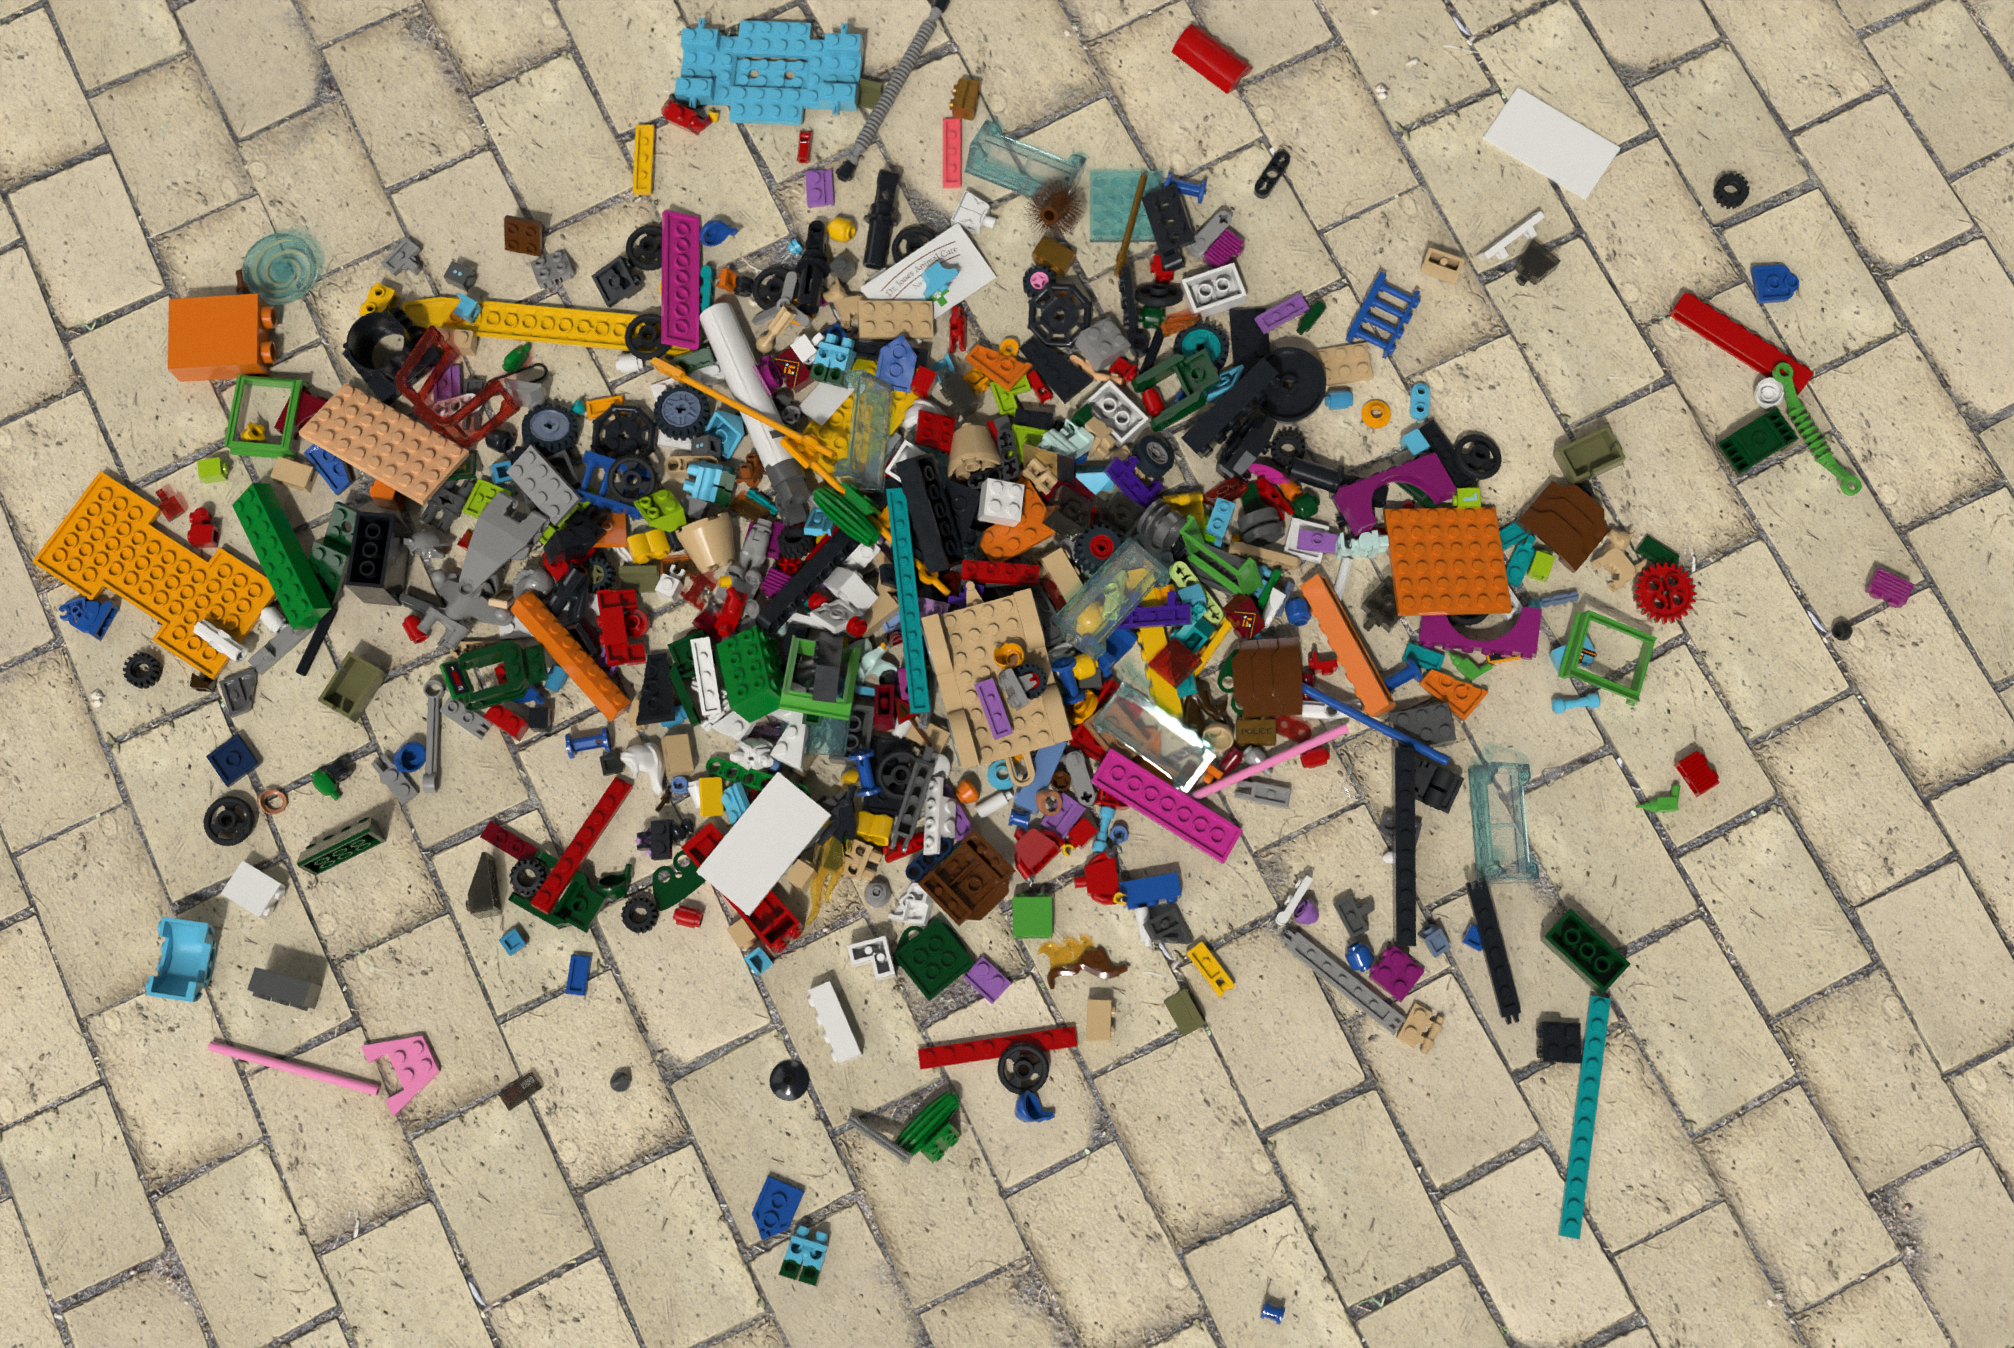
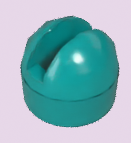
[570,399,586,415]

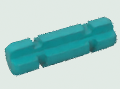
[746,488,778,517]

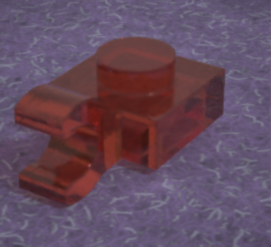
[155,488,185,522]

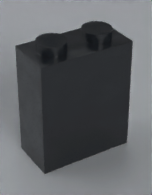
[543,523,597,565]

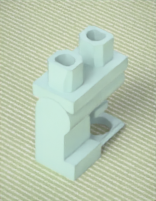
[1037,417,1094,460]
[1335,530,1389,559]

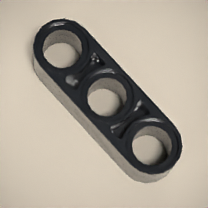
[779,622,810,679]

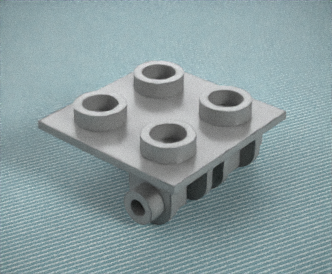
[530,249,575,289]

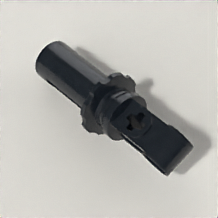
[863,169,899,270]
[795,220,831,315]
[1287,456,1389,508]

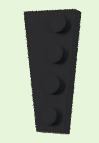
[1019,337,1094,404]
[879,564,953,605]
[636,652,675,726]

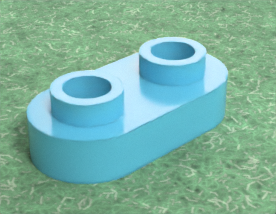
[1409,383,1430,421]

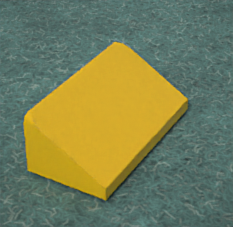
[699,777,724,817]

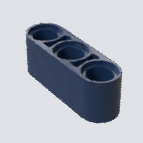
[905,837,953,883]

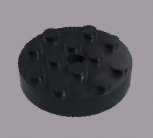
[1257,347,1326,424]

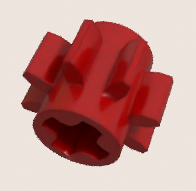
[779,556,802,575]

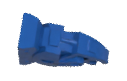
[59,597,120,641]

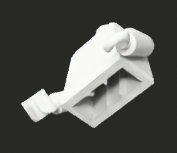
[839,535,883,573]

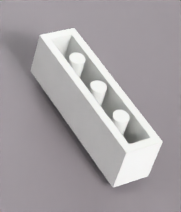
[807,981,862,1065]

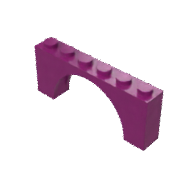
[1334,453,1457,536]
[1419,607,1542,660]

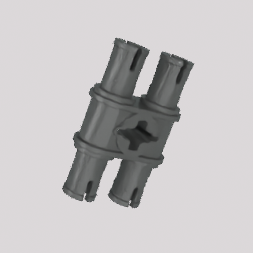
[419,480,475,534]

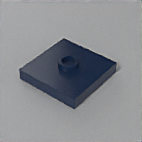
[206,734,261,788]

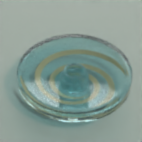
[242,233,318,305]

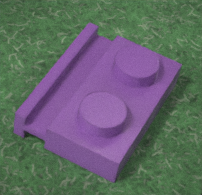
[805,169,834,208]
[432,365,462,403]
[1040,793,1086,840]
[963,956,1011,1004]

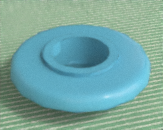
[987,760,1018,790]

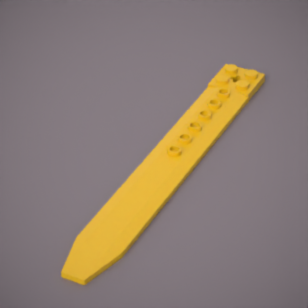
[402,297,692,356]

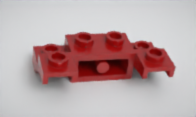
[596,589,646,667]

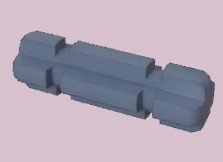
[1275,581,1295,617]
[1541,590,1579,607]

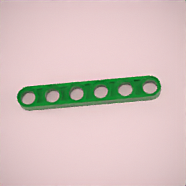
[706,757,811,798]

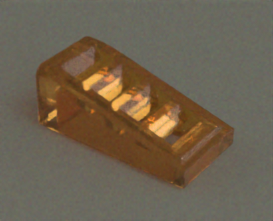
[1161,313,1202,337]

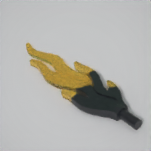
[805,784,858,926]

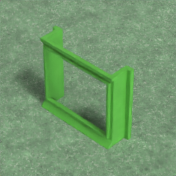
[224,374,310,460]
[1179,514,1263,597]
[1557,610,1657,706]
[779,635,862,721]

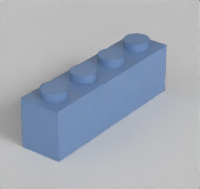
[1013,741,1067,816]

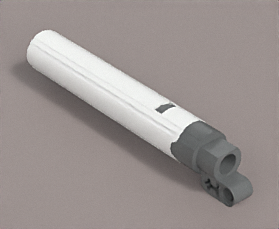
[699,303,811,527]

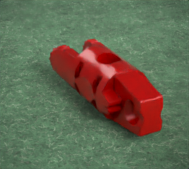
[949,306,966,354]
[1256,476,1294,521]
[881,832,924,863]

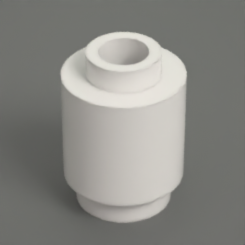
[615,353,643,374]
[260,607,288,635]
[891,716,916,739]

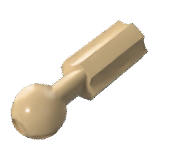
[756,304,797,353]

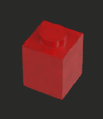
[910,366,938,398]
[1067,817,1098,850]

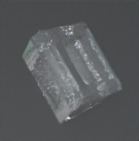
[1541,766,1562,787]

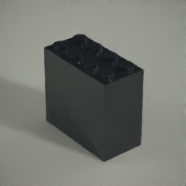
[345,511,412,606]

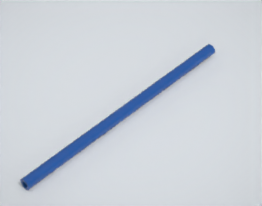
[1302,682,1450,766]

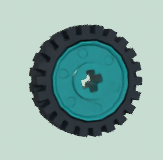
[1173,322,1229,373]

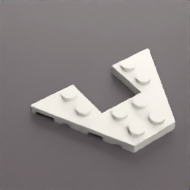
[712,682,809,772]

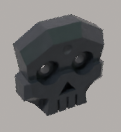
[1215,415,1277,485]

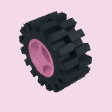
[1023,265,1056,302]

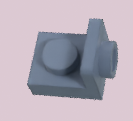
[1417,924,1451,958]

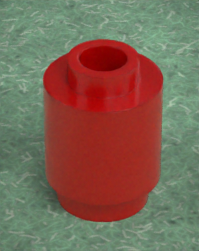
[1142,388,1166,418]
[402,615,428,644]
[1300,746,1330,769]
[673,905,703,928]

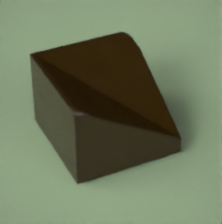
[190,673,217,692]

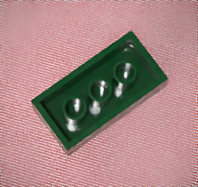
[1540,909,1631,995]

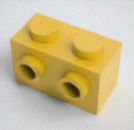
[359,282,400,317]

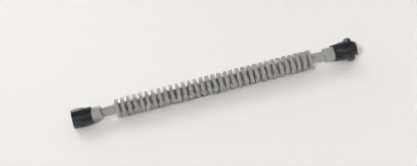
[835,0,950,182]

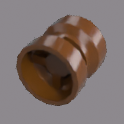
[1051,771,1070,794]

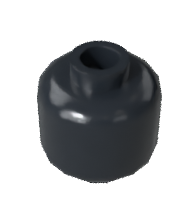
[485,426,514,453]

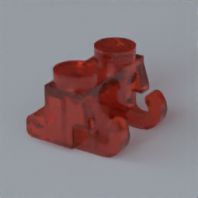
[679,574,717,611]

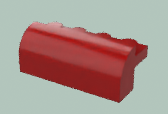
[1171,24,1253,94]

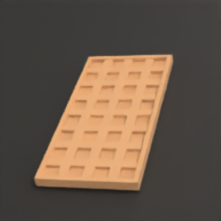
[299,382,469,506]

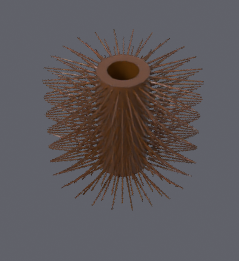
[1024,175,1088,240]

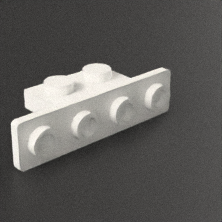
[923,776,956,855]

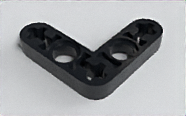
[968,429,1022,492]

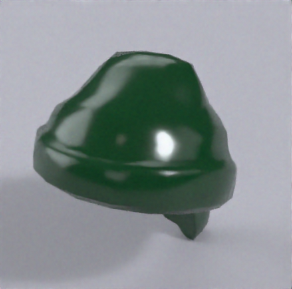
[595,864,632,900]

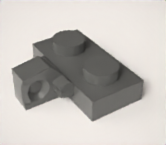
[1333,895,1375,939]

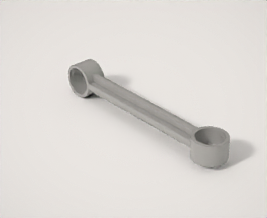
[422,680,445,793]

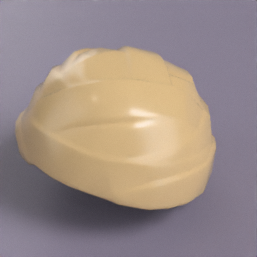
[1202,722,1234,751]

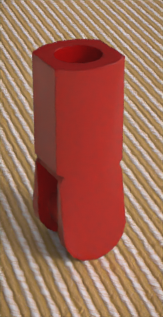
[797,130,812,164]
[1026,370,1052,405]

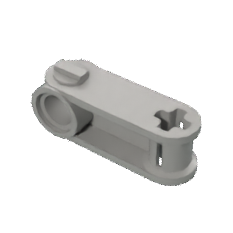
[1185,211,1232,260]
[1062,749,1095,808]

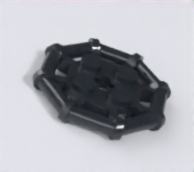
[1027,282,1093,349]
[590,403,658,466]

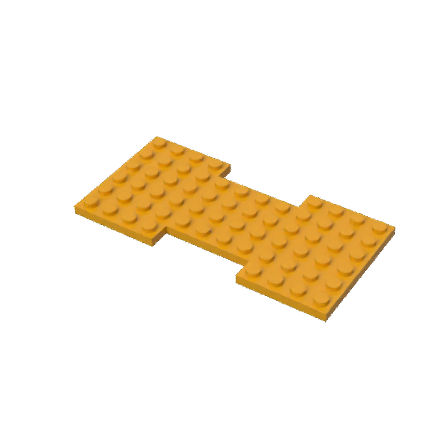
[32,471,276,680]

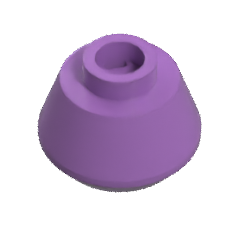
[1294,899,1319,925]

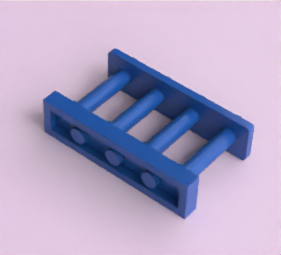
[1345,272,1421,359]
[574,450,659,520]

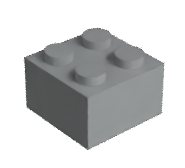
[1075,317,1131,372]

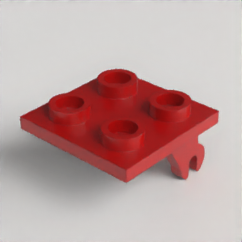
[915,409,955,456]

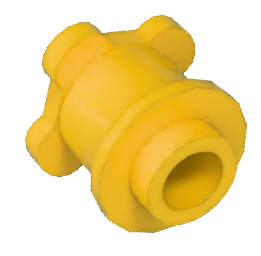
[241,422,265,443]

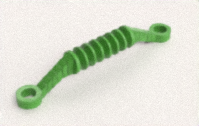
[1772,363,1862,496]

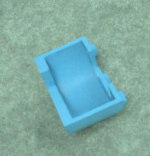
[146,917,216,1002]

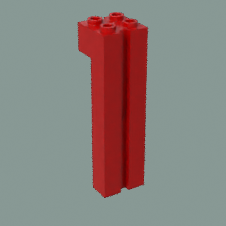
[681,822,804,954]

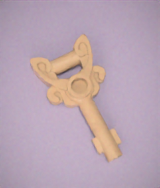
[1070,355,1123,386]

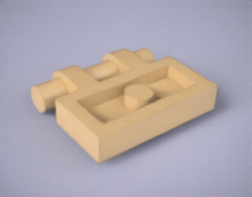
[1396,1003,1445,1055]

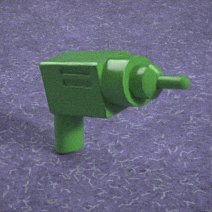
[1446,651,1493,682]
[1636,785,1681,813]

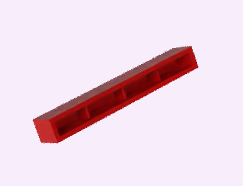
[1669,291,1814,396]

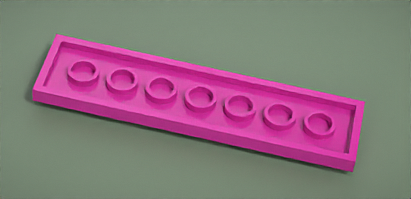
[661,210,699,350]
[1090,748,1243,864]

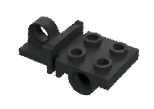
[1415,757,1464,814]

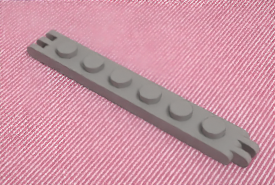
[1281,930,1406,1035]

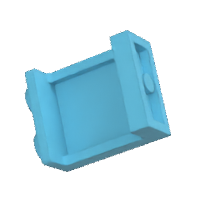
[1204,498,1236,550]

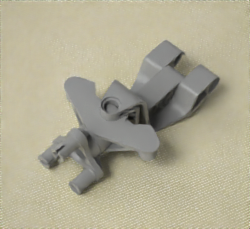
[417,491,550,651]

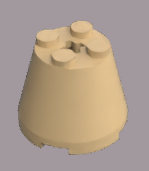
[947,423,1002,488]
[675,512,735,574]

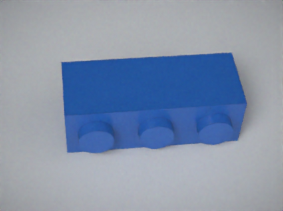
[1119,872,1182,911]

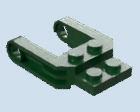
[1131,348,1222,432]
[667,630,723,728]
[457,640,549,711]
[508,849,607,933]

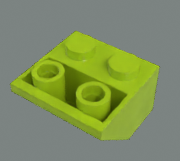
[634,488,687,532]

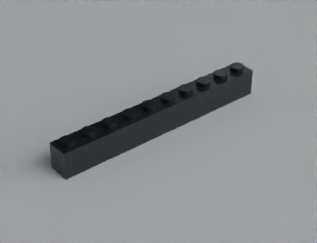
[1392,748,1416,946]

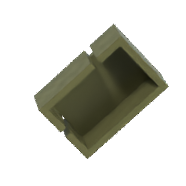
[1553,426,1626,485]
[318,652,387,723]

